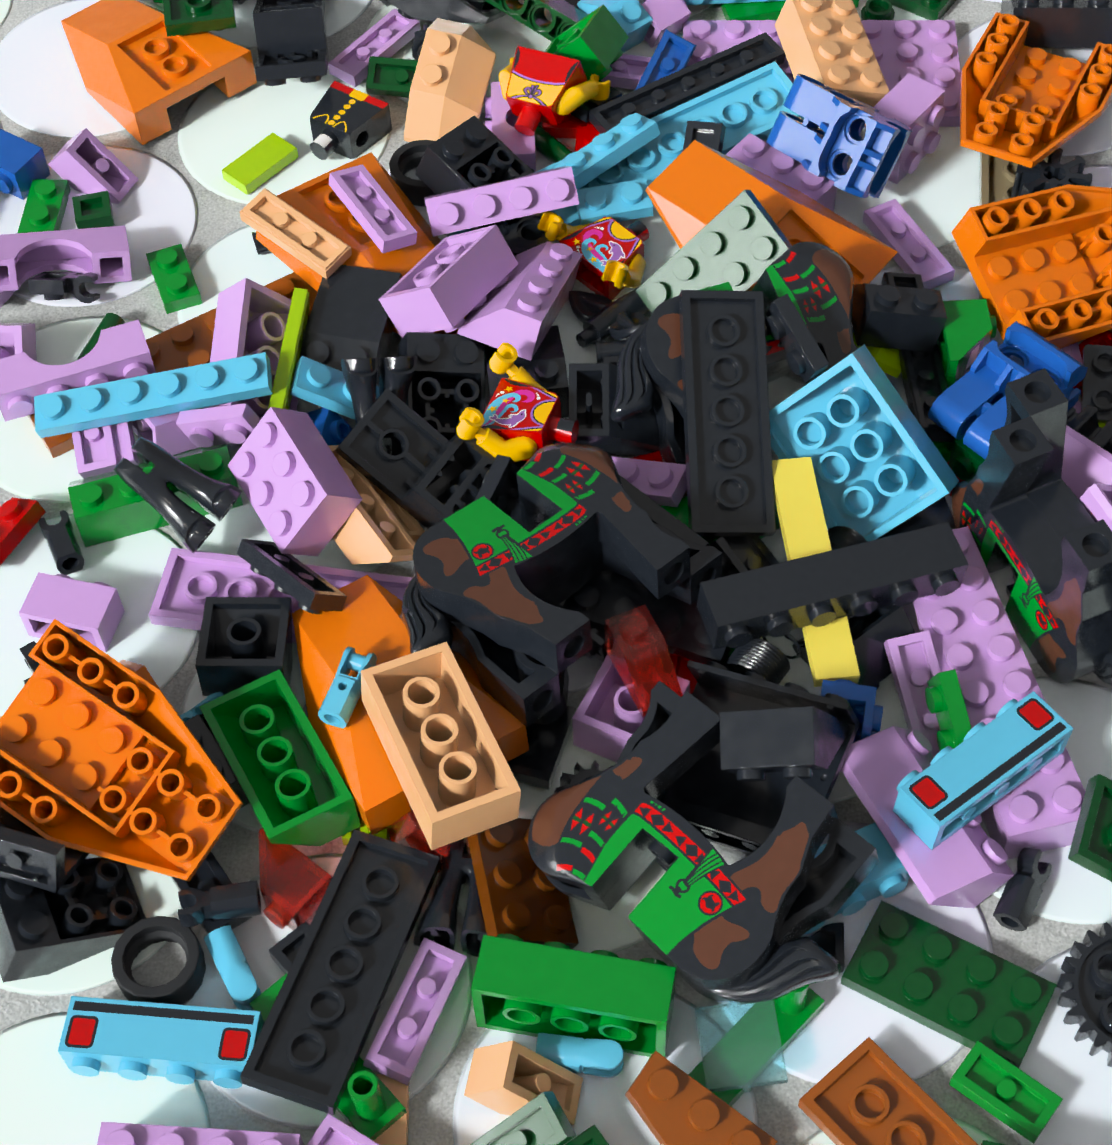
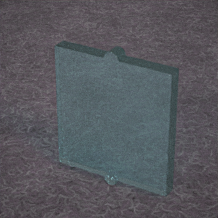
[694,1000,788,1093]

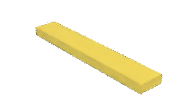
[772,457,860,687]

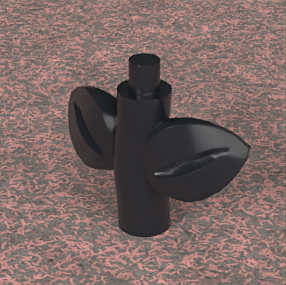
[569,286,650,348]

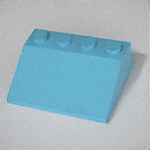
[769,344,959,541]

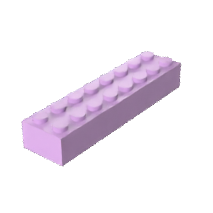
[903,526,1085,860]

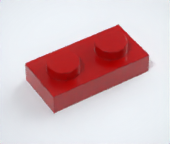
[0,497,46,565]

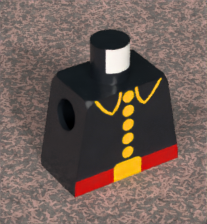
[310,81,392,160]

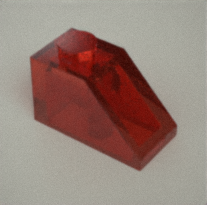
[605,604,683,717]
[259,828,332,930]

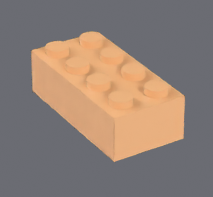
[775,0,889,126]
[361,642,521,850]

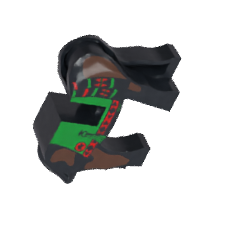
[611,242,858,498]
[951,368,1112,686]
[402,443,722,727]
[528,681,879,1003]

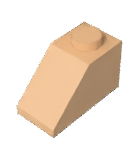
[464,1040,583,1125]

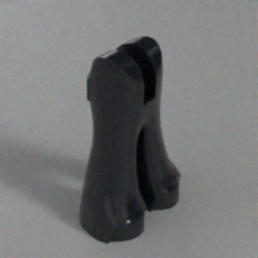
[341,356,417,456]
[114,437,243,553]
[413,837,487,957]

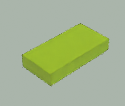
[222,132,299,195]

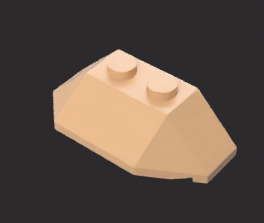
[404,18,496,142]
[329,445,425,565]

